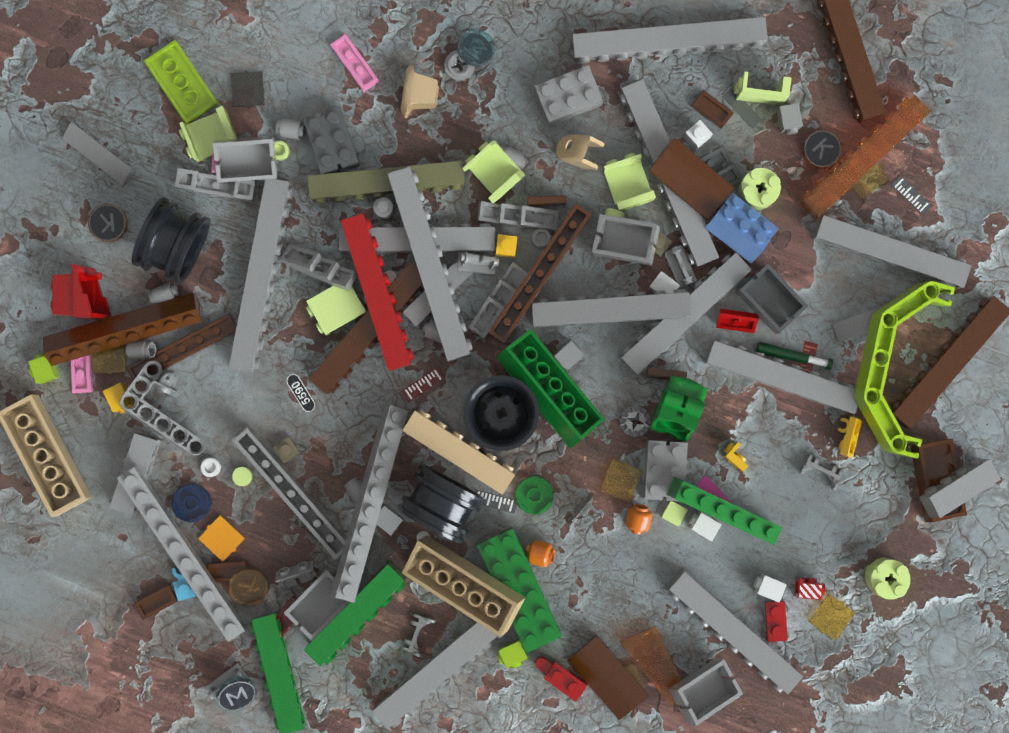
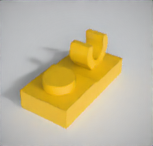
[838,417,862,458]

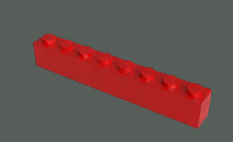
[341,213,414,371]

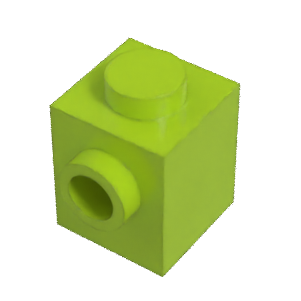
[28,353,60,384]
[496,638,528,669]

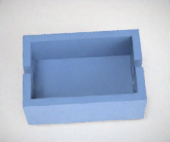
[705,192,779,264]

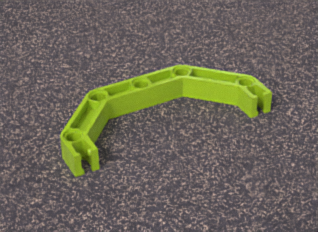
[854,281,955,459]

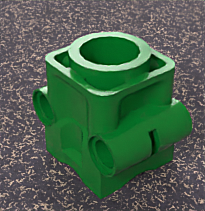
[650,376,707,442]

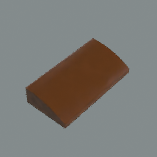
[648,138,734,220]
[910,438,967,522]
[567,634,649,720]

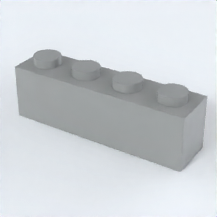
[109,433,161,515]
[919,457,1001,518]

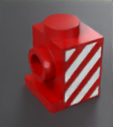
[794,576,826,600]

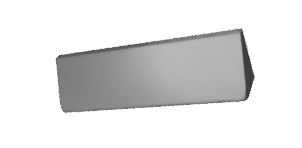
[62,122,135,186]

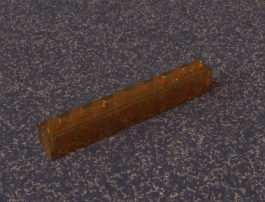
[799,95,931,220]

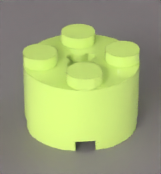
[738,168,781,210]
[865,557,910,599]

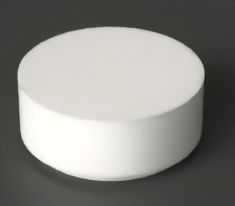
[200,457,221,477]

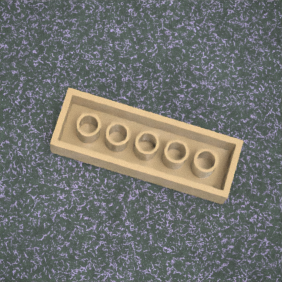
[0,394,92,517]
[402,410,515,495]
[402,535,525,637]

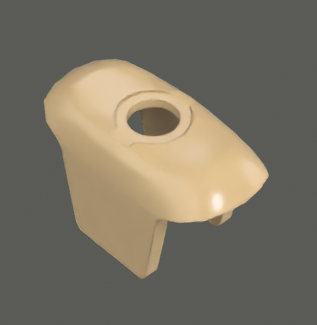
[401,62,439,118]
[556,134,605,170]

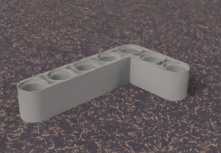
[119,361,205,456]

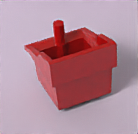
[51,264,111,320]

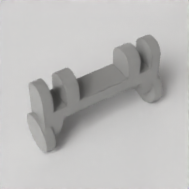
[799,454,843,491]
[401,613,436,658]

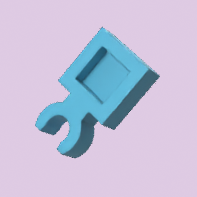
[172,567,196,601]

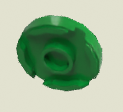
[515,476,554,515]

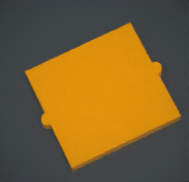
[198,515,245,562]

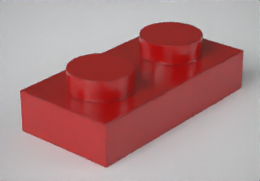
[716,308,759,333]
[764,601,788,642]

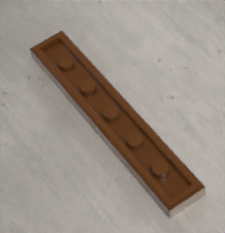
[126,313,237,384]

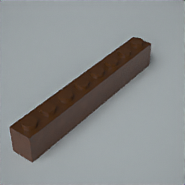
[817,0,886,123]
[488,203,592,344]
[309,261,424,395]
[43,292,202,366]
[890,296,1009,429]

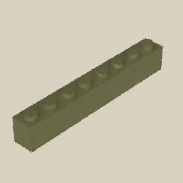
[307,161,465,204]

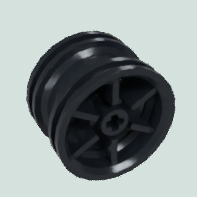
[131,197,211,286]
[464,375,539,451]
[397,464,486,544]

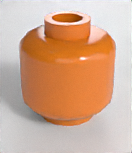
[625,504,653,534]
[525,539,556,568]

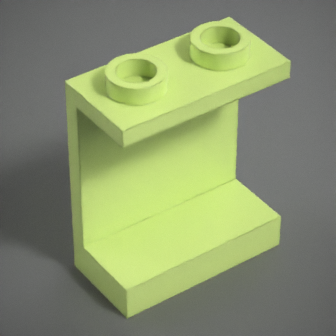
[734,72,791,106]
[179,106,238,162]
[462,140,525,204]
[603,153,656,212]
[306,286,367,336]

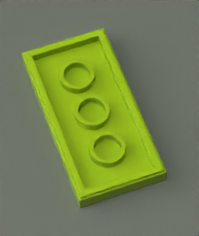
[143,40,219,124]

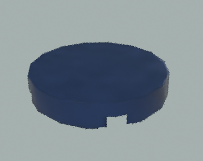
[171,484,212,523]

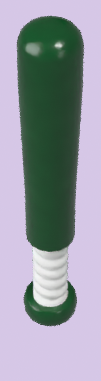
[756,342,833,370]

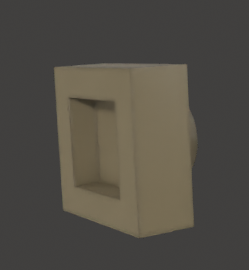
[653,231,673,258]
[273,437,301,464]

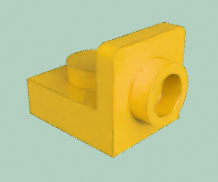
[723,442,748,472]

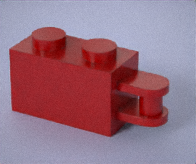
[535,656,587,702]

